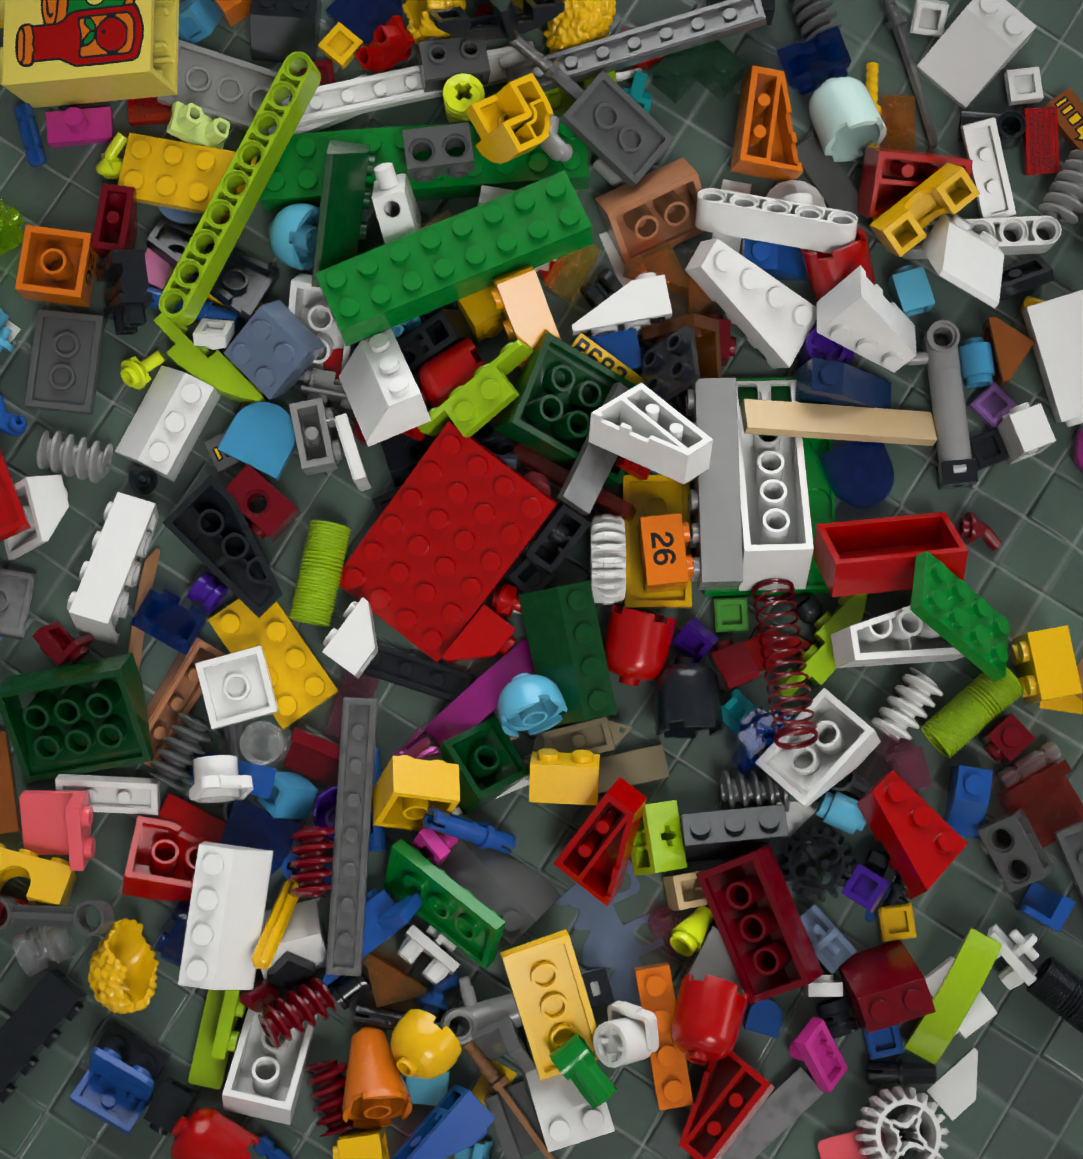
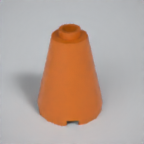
[342,1026,412,1129]

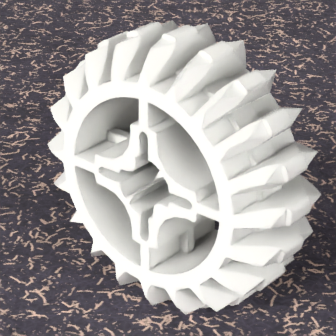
[590,514,626,605]
[855,1086,949,1159]

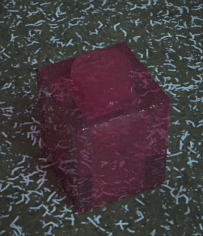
[884,741,933,790]

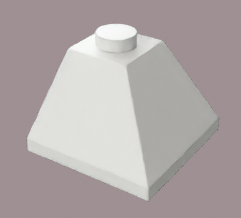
[4,475,69,560]

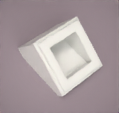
[910,0,949,38]

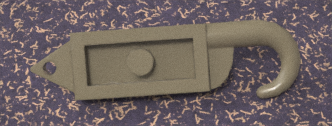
[508,716,633,770]

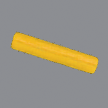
[251,880,299,970]

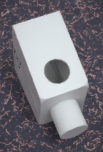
[372,162,422,244]

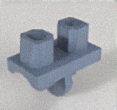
[800,904,857,974]

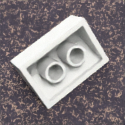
[339,329,431,447]
[115,365,221,482]

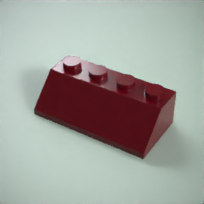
[696,844,824,1005]

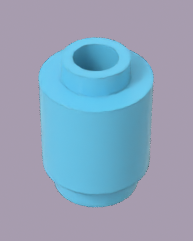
[815,791,866,835]

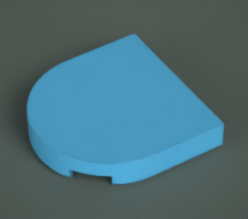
[218,402,296,480]

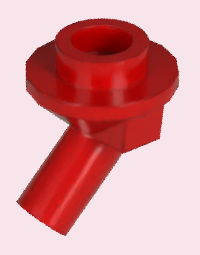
[492,583,521,617]

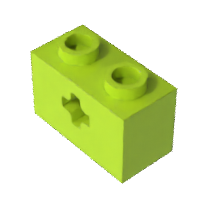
[631,800,687,876]

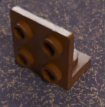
[642,313,722,395]

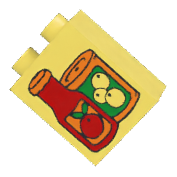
[0,0,179,108]

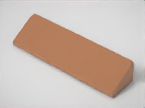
[144,634,225,769]

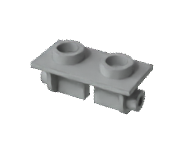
[301,368,352,410]

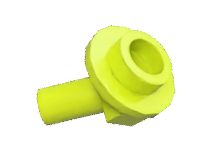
[96,132,128,179]
[120,349,167,390]

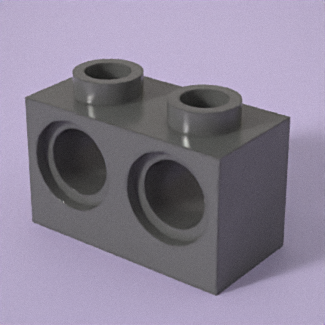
[402,122,475,182]
[978,807,1054,893]

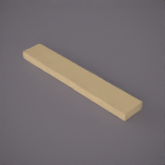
[740,399,937,446]

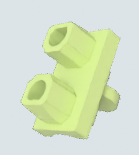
[166,101,230,149]

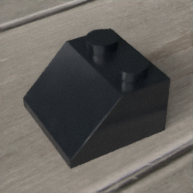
[250,0,322,63]

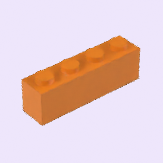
[634,962,693,1111]

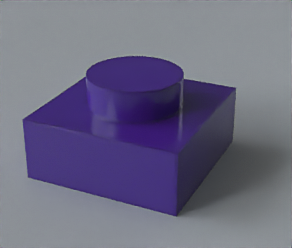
[671,617,719,663]
[841,864,891,913]

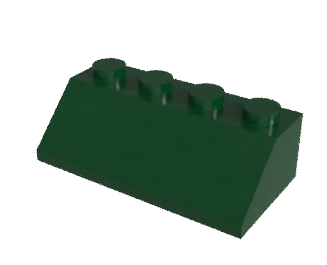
[311,140,376,287]
[518,580,617,725]

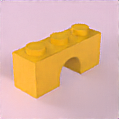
[869,163,980,257]
[0,843,77,906]

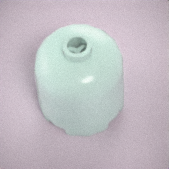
[809,77,887,162]

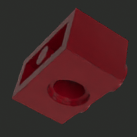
[225,464,301,542]

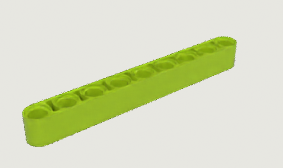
[158,51,321,326]

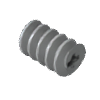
[1038,149,1083,224]
[36,430,113,483]

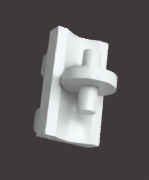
[987,923,1039,990]
[397,925,460,985]

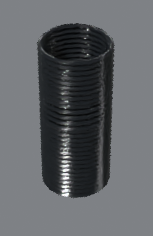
[1026,957,1083,1035]

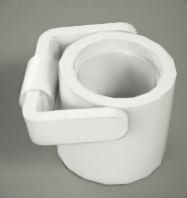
[189,755,254,803]
[593,1000,659,1068]

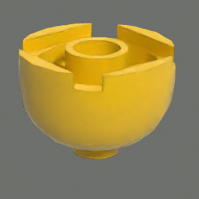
[390,1009,462,1079]

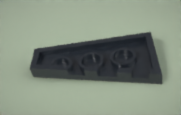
[147,216,280,322]

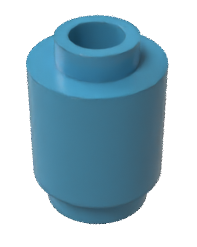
[958,337,995,388]

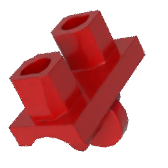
[356,15,415,75]

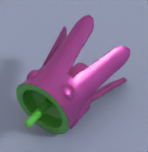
[392,726,441,760]

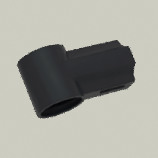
[957,110,1027,150]

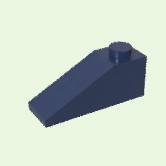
[796,358,891,409]

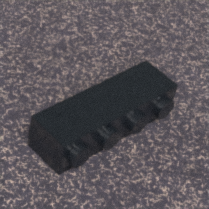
[0,969,87,1104]

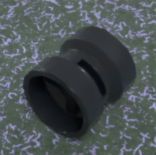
[580,268,623,309]
[815,995,859,1039]

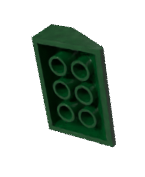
[493,332,636,488]
[0,653,153,784]

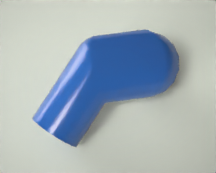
[0,395,27,436]

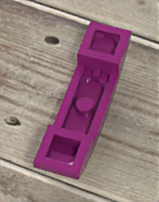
[425,639,534,746]

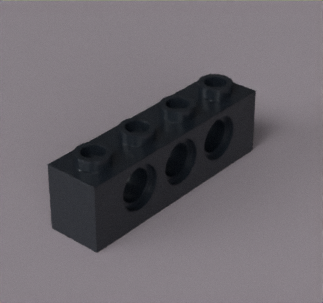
[381,414,522,487]

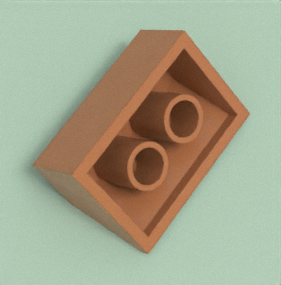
[595,157,705,268]

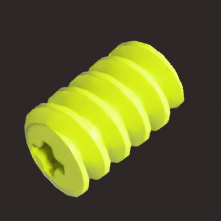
[443,73,485,123]

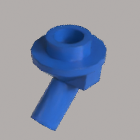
[415,972,460,1016]

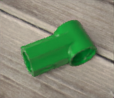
[549,1033,617,1109]

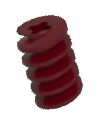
[288,827,335,898]
[258,977,336,1048]
[304,1059,355,1137]

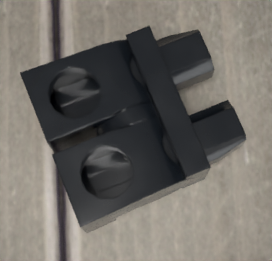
[95,250,153,335]

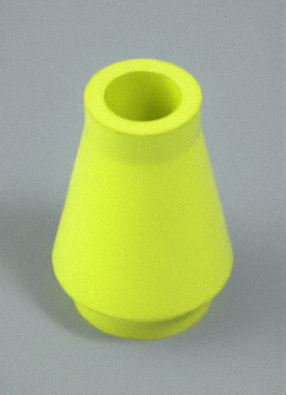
[670,906,714,957]

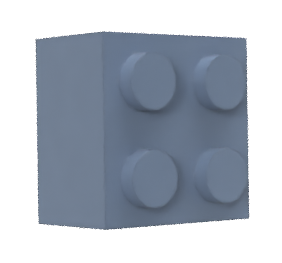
[224,300,325,400]

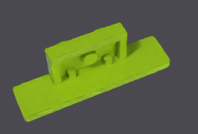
[417,340,534,438]
[188,989,246,1090]

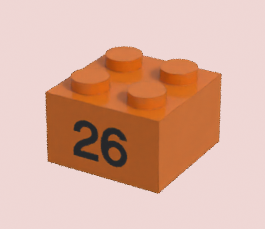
[15,225,98,308]
[637,513,694,594]

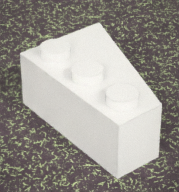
[816,265,917,373]
[589,382,713,484]

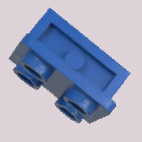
[69,1047,155,1136]

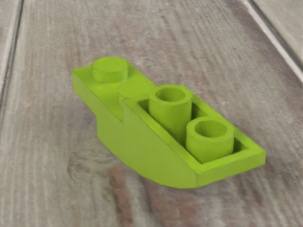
[153,313,266,405]
[776,594,867,700]

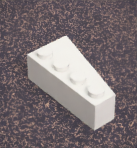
[685,238,817,369]
[67,492,159,646]
[831,605,965,668]

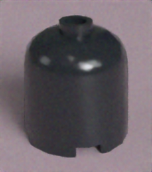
[654,657,724,739]

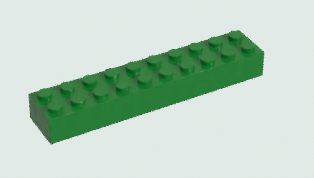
[257,114,589,212]

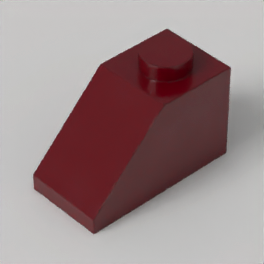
[91,183,138,258]
[708,639,761,693]

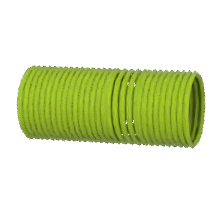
[288,520,351,627]
[921,667,1025,758]

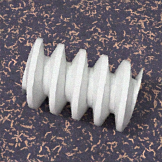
[871,667,943,742]

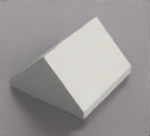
[260,898,328,979]

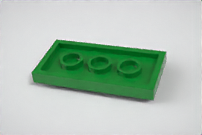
[910,551,1010,681]
[383,839,506,970]

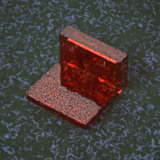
[998,759,1083,848]

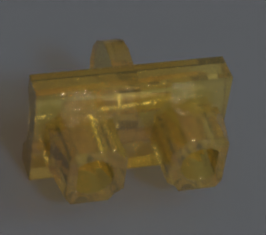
[543,244,601,301]

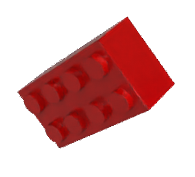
[813,512,968,597]

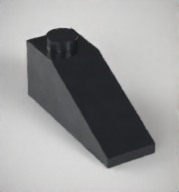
[397,309,476,375]

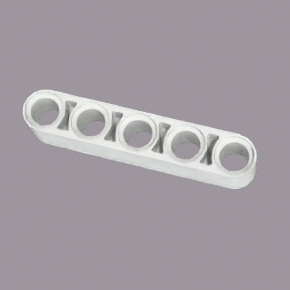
[695,188,858,254]
[902,215,1062,260]

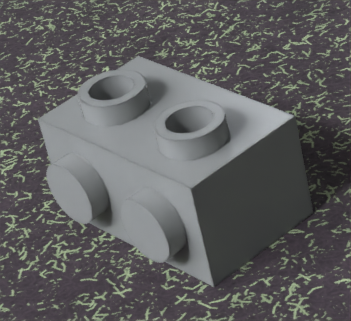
[289,397,343,476]

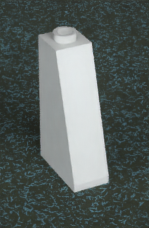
[1021,290,1083,427]

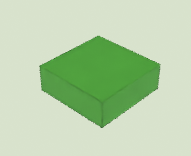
[713,597,749,633]

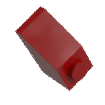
[442,604,517,663]

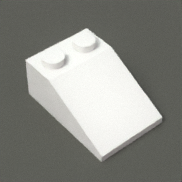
[916,0,1037,110]
[920,214,1004,308]
[571,272,672,340]
[288,273,356,385]
[755,688,881,808]
[222,1007,317,1125]
[525,1045,615,1153]

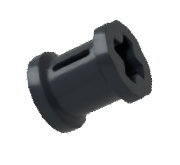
[328,971,373,1010]

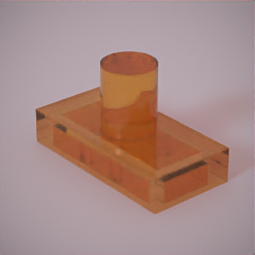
[881,95,915,152]

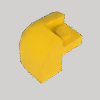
[465,73,554,164]

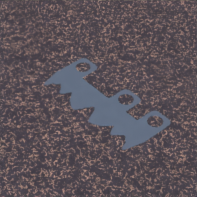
[555,862,665,1006]

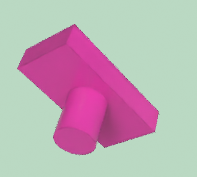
[46,106,115,148]
[410,828,458,867]
[789,1017,848,1093]

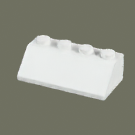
[178,841,274,990]

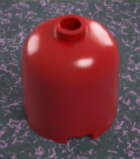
[801,228,875,301]
[418,336,485,409]
[604,605,677,686]
[671,974,749,1065]
[170,1108,260,1159]

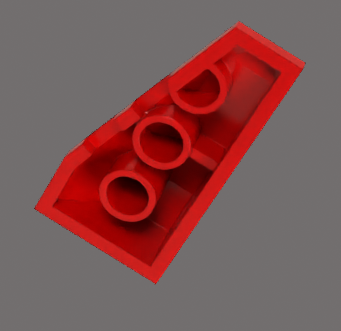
[122,816,210,901]

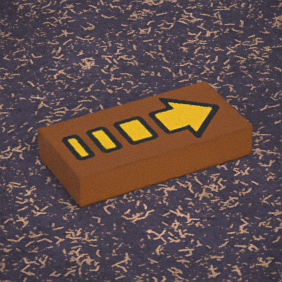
[1044,87,1083,150]

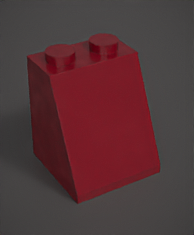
[838,940,936,1033]

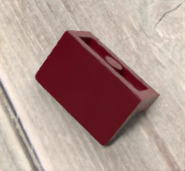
[283,727,340,787]

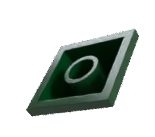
[441,716,530,815]

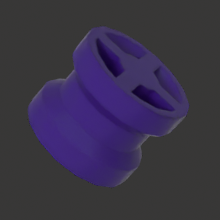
[187,571,229,614]

